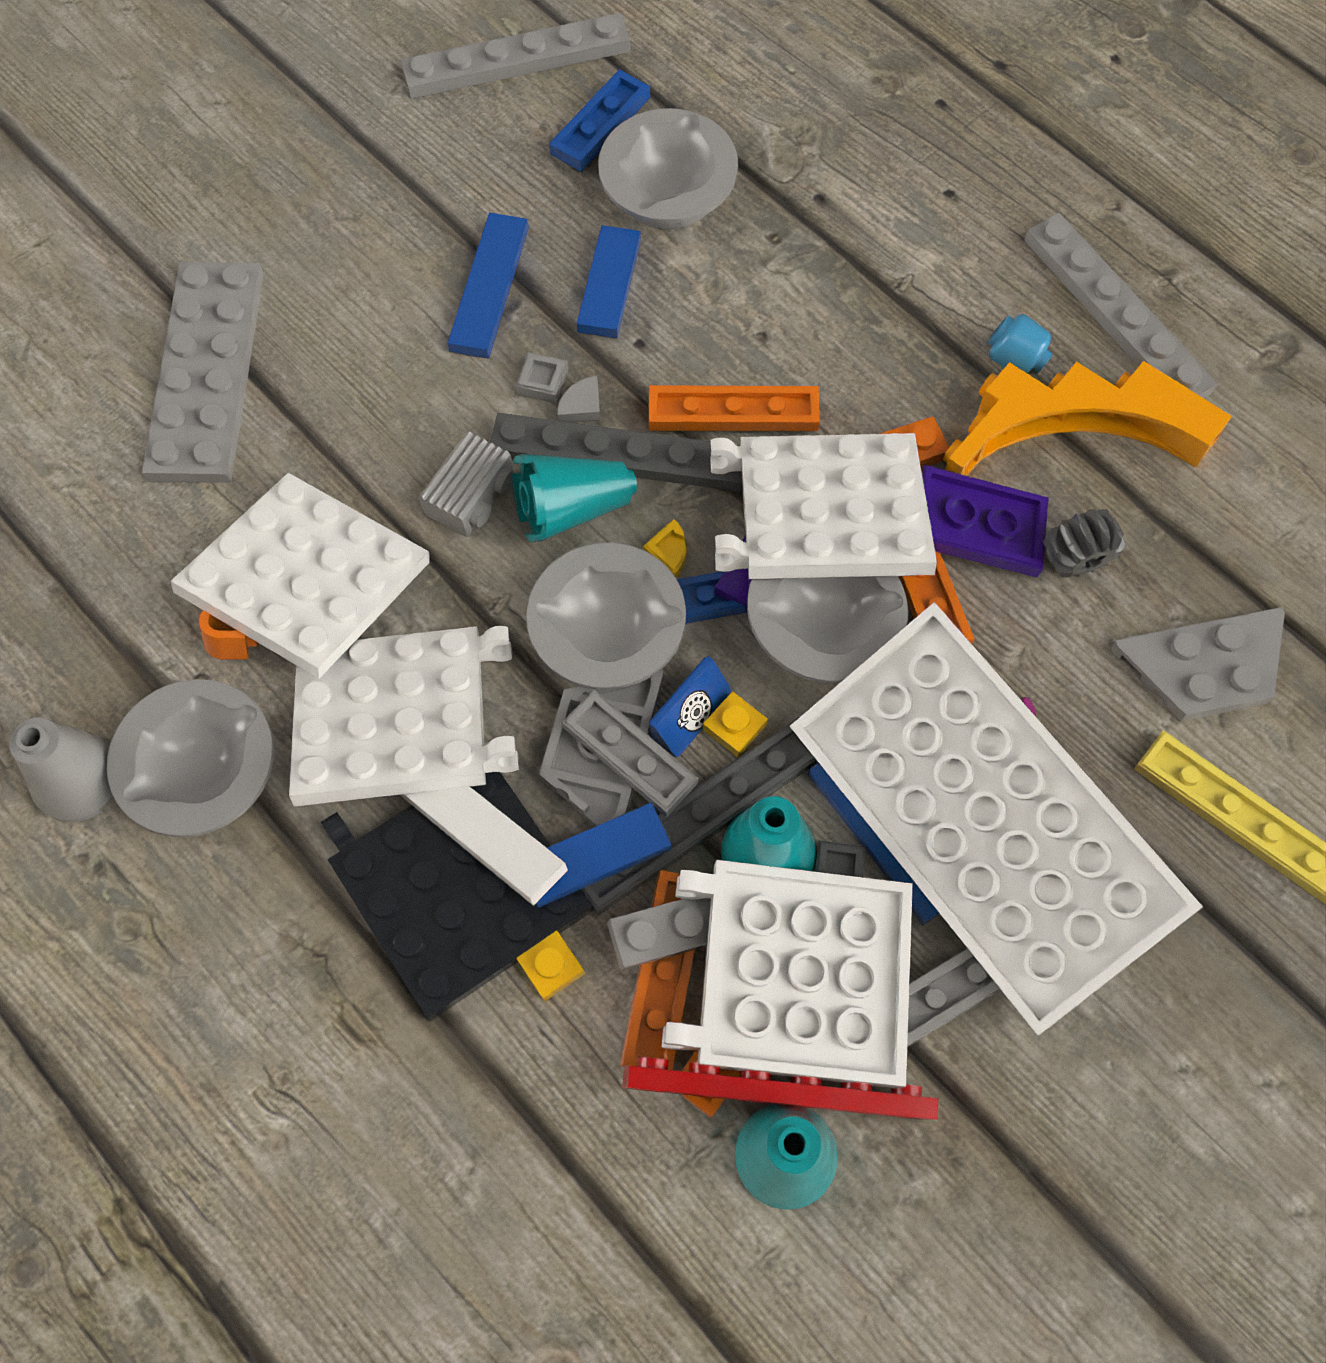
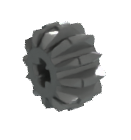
[1043,509,1126,577]

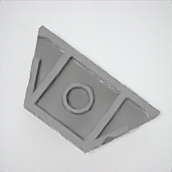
[1111,607,1285,721]
[539,671,664,826]

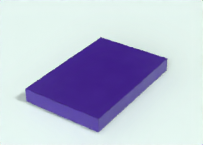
[921,465,1049,578]

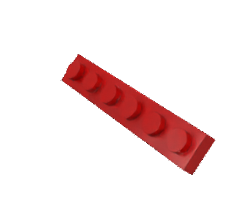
[622,1057,939,1120]

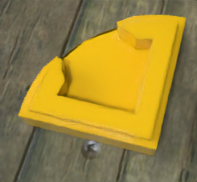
[643,519,687,578]

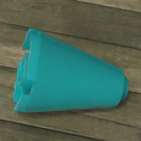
[512,454,637,543]
[721,796,816,871]
[735,1104,838,1210]

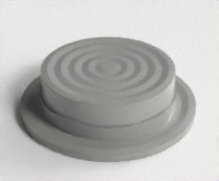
[598,108,738,229]
[526,543,686,690]
[747,576,908,683]
[107,679,274,837]

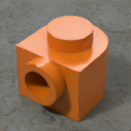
[199,610,259,660]

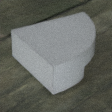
[558,376,601,422]

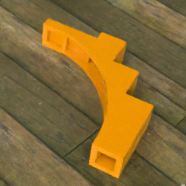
[943,361,1232,476]

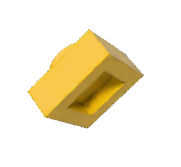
[703,691,768,758]
[516,931,585,1002]

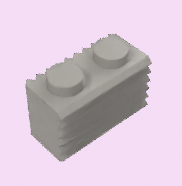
[419,431,515,537]

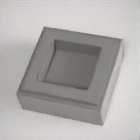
[516,352,568,403]

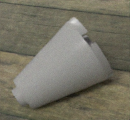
[9,717,115,822]

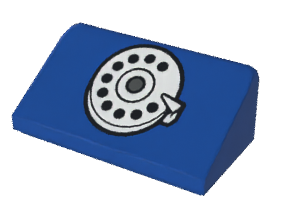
[649,656,732,758]

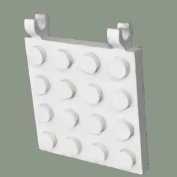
[710,433,937,579]
[289,626,519,807]
[661,860,912,1088]

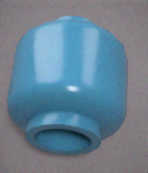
[987,314,1053,374]

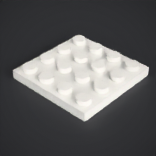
[171,473,429,679]

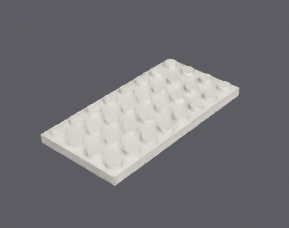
[790,602,1203,1036]

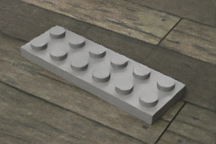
[142,262,264,483]

